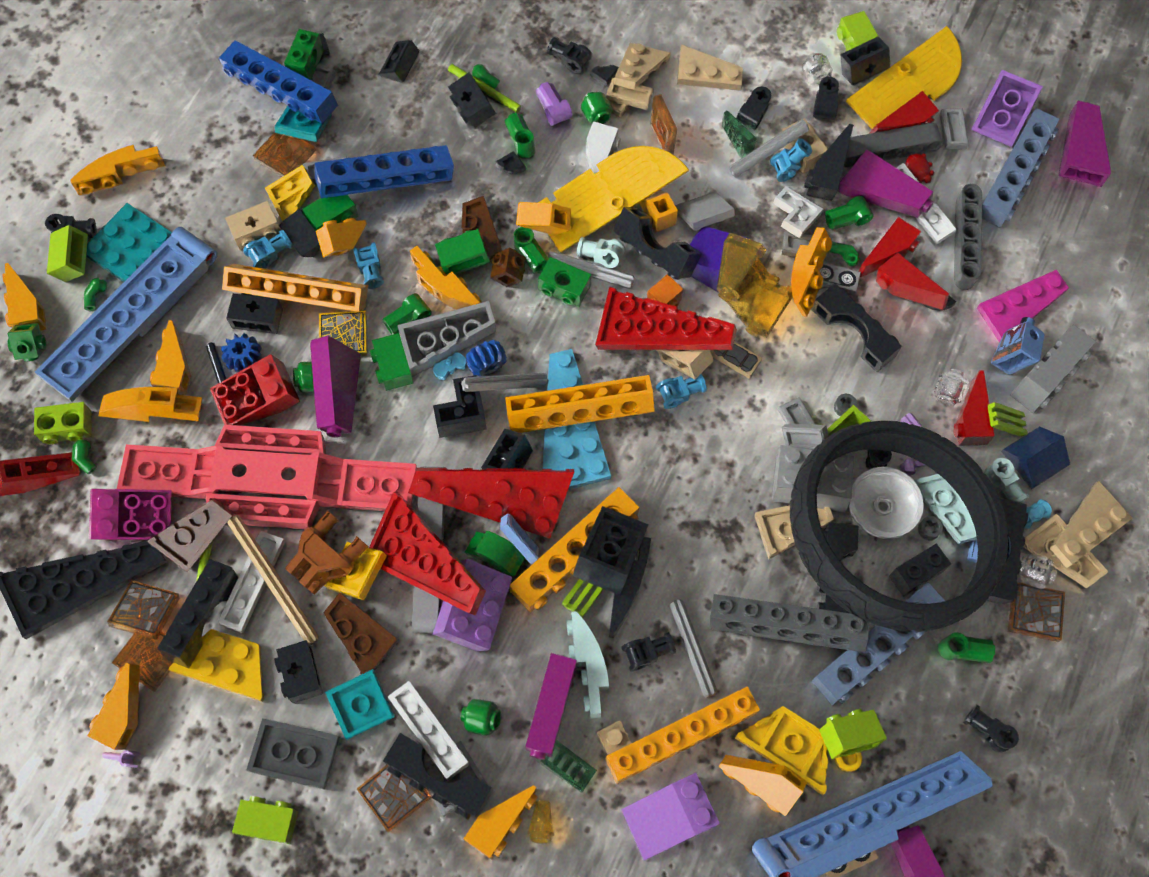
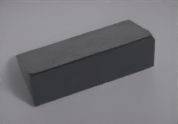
[379,40,419,82]
[279,209,320,257]

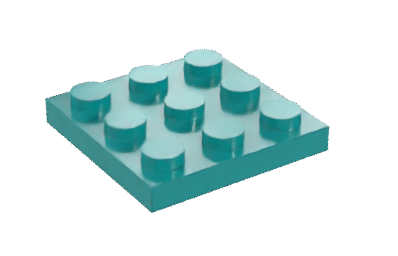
[86,203,172,282]

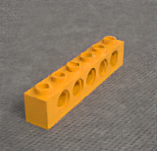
[222,264,368,312]
[505,375,654,433]
[509,487,640,613]
[605,686,760,784]

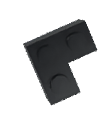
[433,375,487,438]

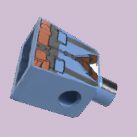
[991,317,1045,375]

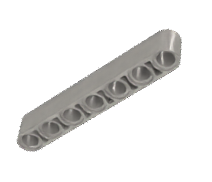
[412,467,446,633]

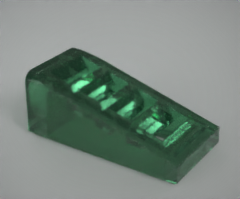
[721,111,757,158]
[536,740,597,793]

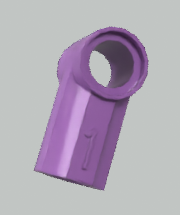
[536,82,573,126]

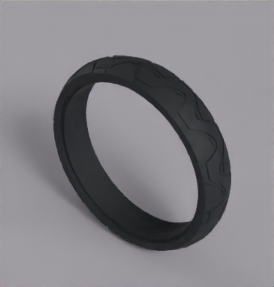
[790,421,1008,632]

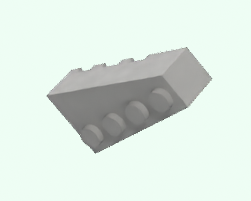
[397,301,496,377]
[1010,324,1096,413]

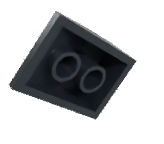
[804,124,854,201]
[573,506,649,595]

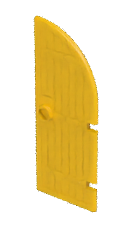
[846,26,962,129]
[538,146,689,253]

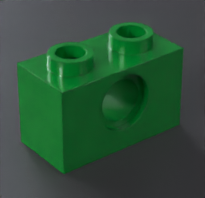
[284,29,324,80]
[538,257,592,307]

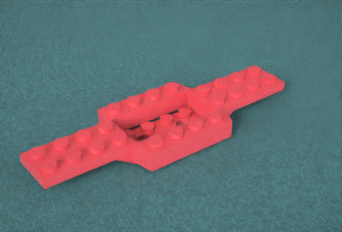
[117,425,417,529]

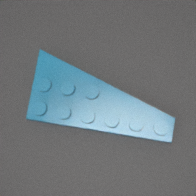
[542,349,611,490]

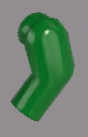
[829,241,860,266]

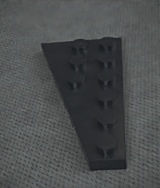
[0,540,167,639]

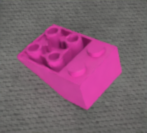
[89,489,172,540]

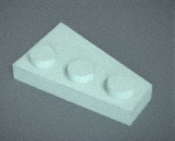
[914,474,977,545]

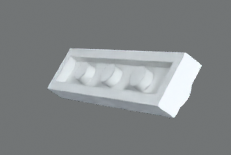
[896,163,956,245]
[217,531,285,633]
[388,681,470,781]

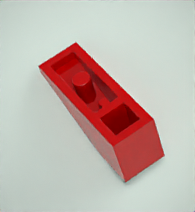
[869,91,939,134]
[859,217,921,277]
[876,253,949,310]
[954,370,995,446]
[0,452,80,496]

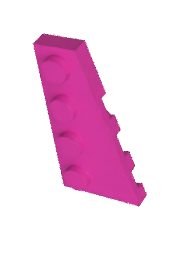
[977,270,1069,343]

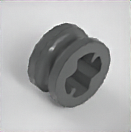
[834,393,857,416]
[918,516,943,541]

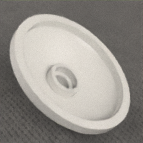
[849,467,924,539]

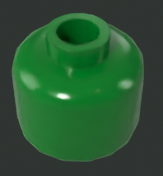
[581,92,613,124]
[293,361,314,393]
[461,699,502,735]

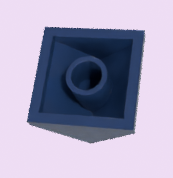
[1001,427,1070,489]

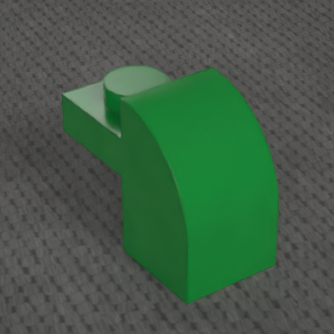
[465,531,525,577]

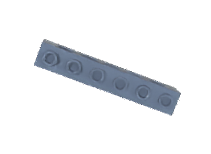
[982,108,1060,228]
[812,582,945,705]

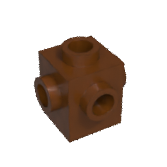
[490,248,526,287]

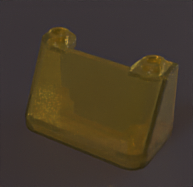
[717,233,793,338]

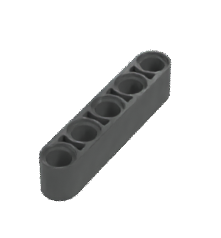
[844,123,944,167]
[954,184,982,290]

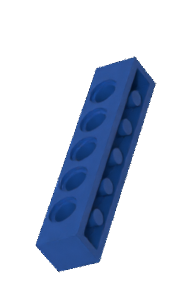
[219,40,338,124]
[315,145,454,198]

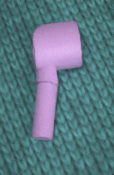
[900,459,925,476]
[102,750,141,768]

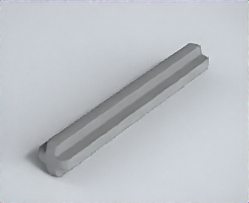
[729,120,809,177]
[548,251,634,288]
[461,373,548,392]
[670,599,717,697]

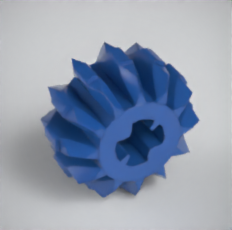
[221,333,262,373]
[466,340,507,376]

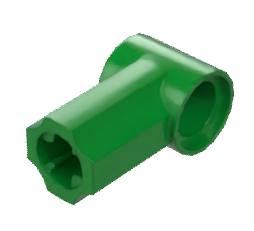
[504,113,535,158]
[825,196,874,230]
[514,227,549,273]
[382,293,432,335]
[938,632,995,663]

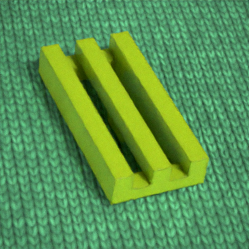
[988,402,1028,437]
[562,579,604,618]

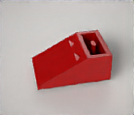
[210,354,300,426]

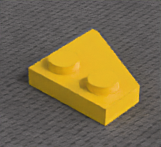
[265,165,315,221]

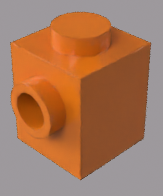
[647,274,684,307]

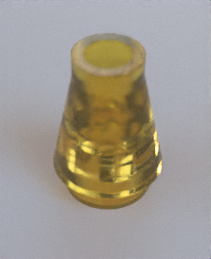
[527,801,554,844]

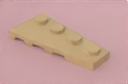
[1050,481,1133,568]

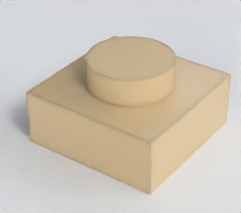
[596,720,631,755]

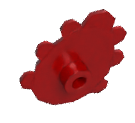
[906,153,935,183]

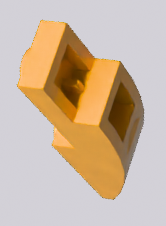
[71,145,165,195]
[791,227,832,317]
[410,246,482,310]
[99,387,202,422]

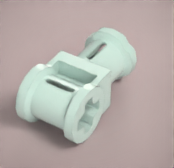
[577,237,625,268]
[984,458,1030,503]

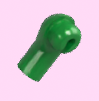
[472,64,500,89]
[84,278,107,311]
[72,440,97,475]

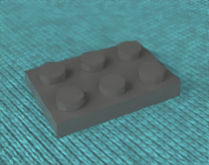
[246,718,340,790]

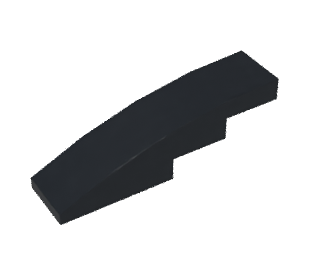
[609,537,651,638]

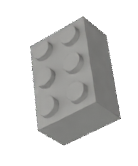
[772,445,854,513]

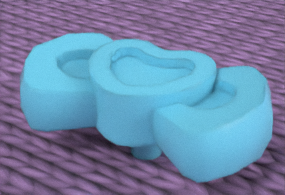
[433,352,467,381]
[1024,499,1052,529]

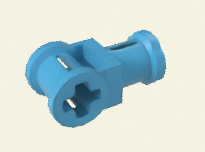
[770,138,813,182]
[243,230,293,269]
[353,242,384,289]
[656,374,707,409]

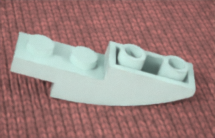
[567,611,609,718]

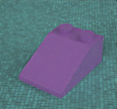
[971,70,1043,148]
[621,773,720,860]

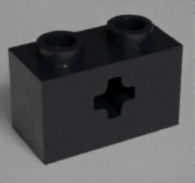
[840,36,890,86]
[448,72,496,128]
[226,293,283,334]
[481,429,533,470]
[889,543,951,597]
[274,640,323,704]

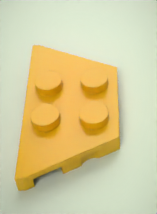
[168,629,264,702]
[735,706,828,795]

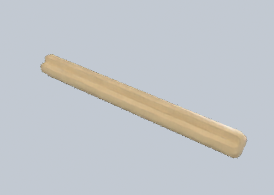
[227,515,319,645]

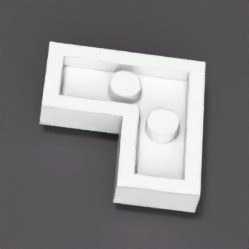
[773,186,823,238]

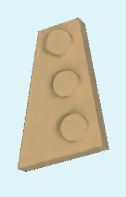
[614,43,671,90]
[677,44,743,90]
[755,505,834,560]
[1023,514,1108,588]

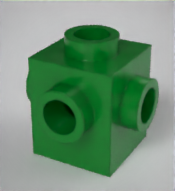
[7,323,47,362]

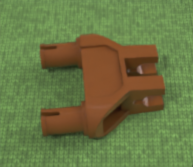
[285,510,369,595]

